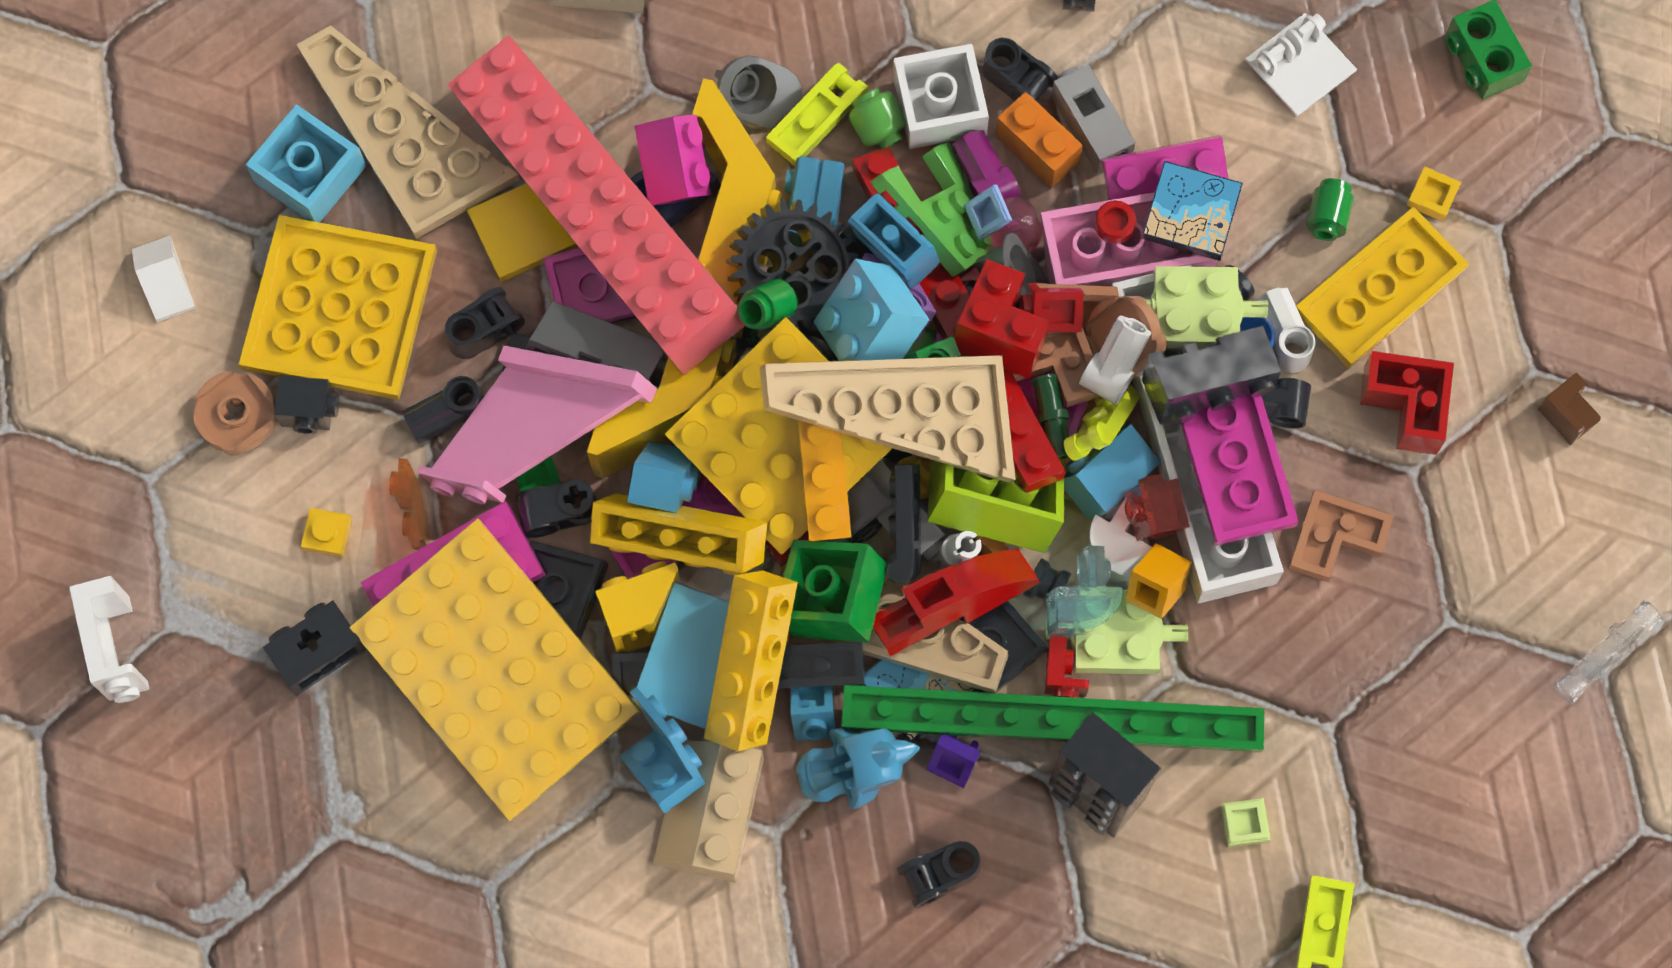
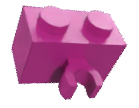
[634,115,711,206]

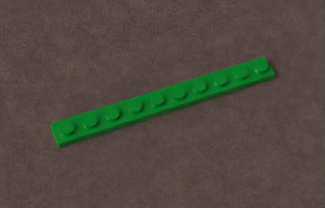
[841,685,1265,753]

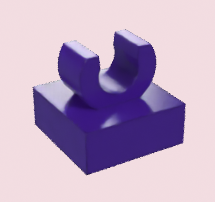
[926,733,981,788]

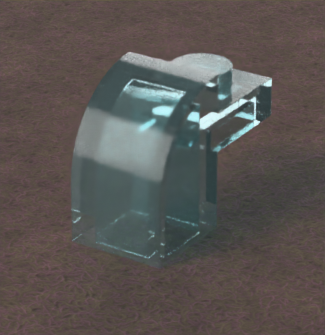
[1046,545,1122,636]

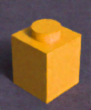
[1125,543,1192,619]

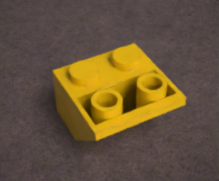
[596,562,681,653]

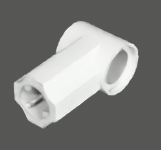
[1255,287,1315,373]
[1079,315,1152,405]

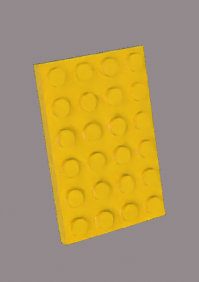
[349,519,640,821]

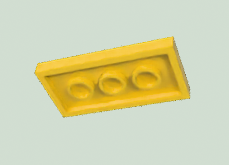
[1296,206,1469,369]

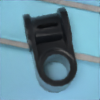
[983,37,1058,102]
[445,287,525,359]
[516,479,598,538]
[896,841,981,908]

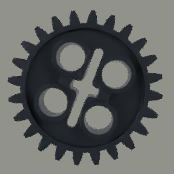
[726,200,859,334]

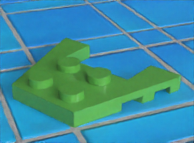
[870,141,996,277]

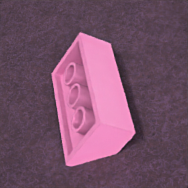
[1040,192,1217,286]

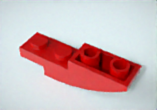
[873,549,1040,657]

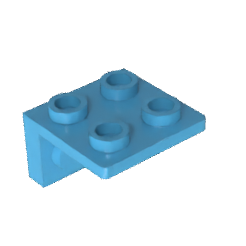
[620,687,706,814]

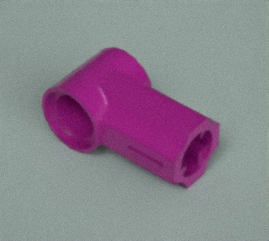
[953,130,1021,204]

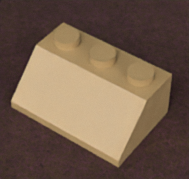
[653,741,764,883]

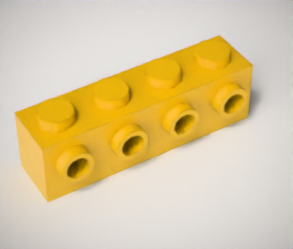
[590,493,767,575]
[704,571,798,751]

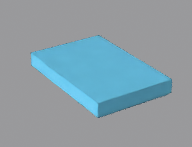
[632,582,729,729]

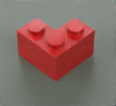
[954,259,1050,379]
[1360,351,1454,455]

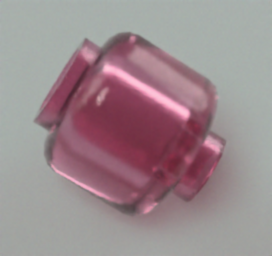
[990,197,1043,253]

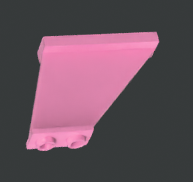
[417,346,657,504]

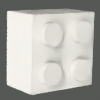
[893,44,989,150]

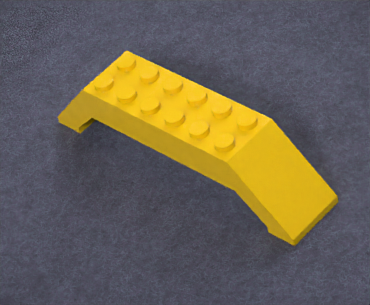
[587,78,781,478]

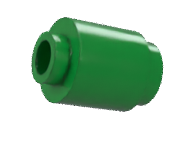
[1306,178,1354,241]
[738,279,797,330]

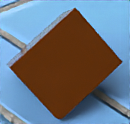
[1538,372,1601,445]

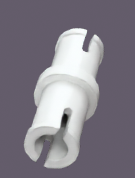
[932,531,982,570]

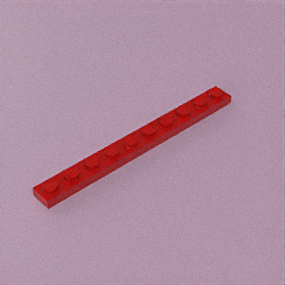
[852,146,1065,493]

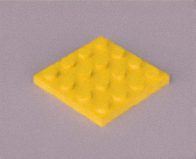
[239,215,437,400]
[665,317,892,555]

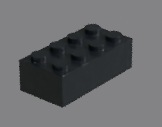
[1048,712,1161,838]

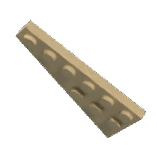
[296,25,520,239]

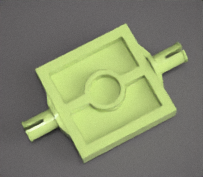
[1145,266,1268,349]
[1045,589,1188,675]

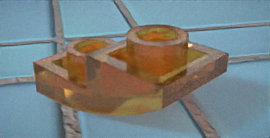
[390,458,430,550]

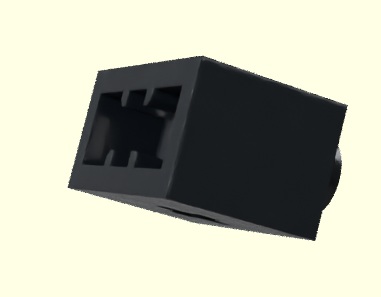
[263,600,367,696]

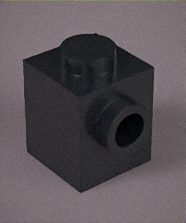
[274,375,340,434]

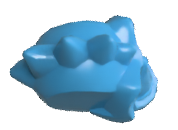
[796,727,919,809]

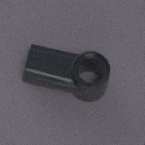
[402,376,484,444]
[1262,378,1312,429]

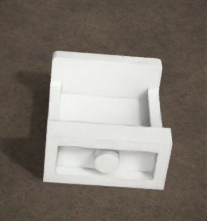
[69,576,150,703]

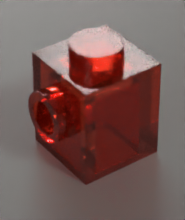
[1125,474,1190,542]

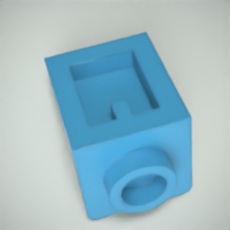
[791,686,836,741]

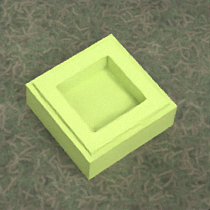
[1220,798,1271,848]

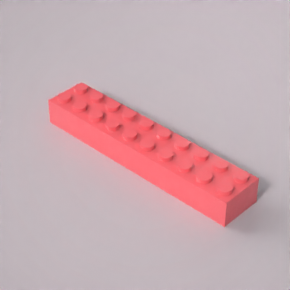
[447,35,745,375]

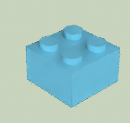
[246,104,366,222]
[814,259,930,361]

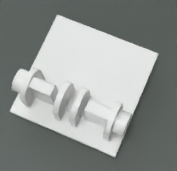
[1245,13,1357,117]

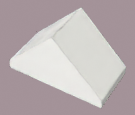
[132,236,196,323]

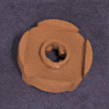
[1086,296,1167,378]
[193,371,278,456]

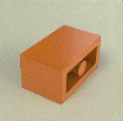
[995,92,1083,189]

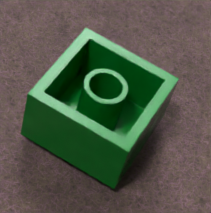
[784,540,888,642]

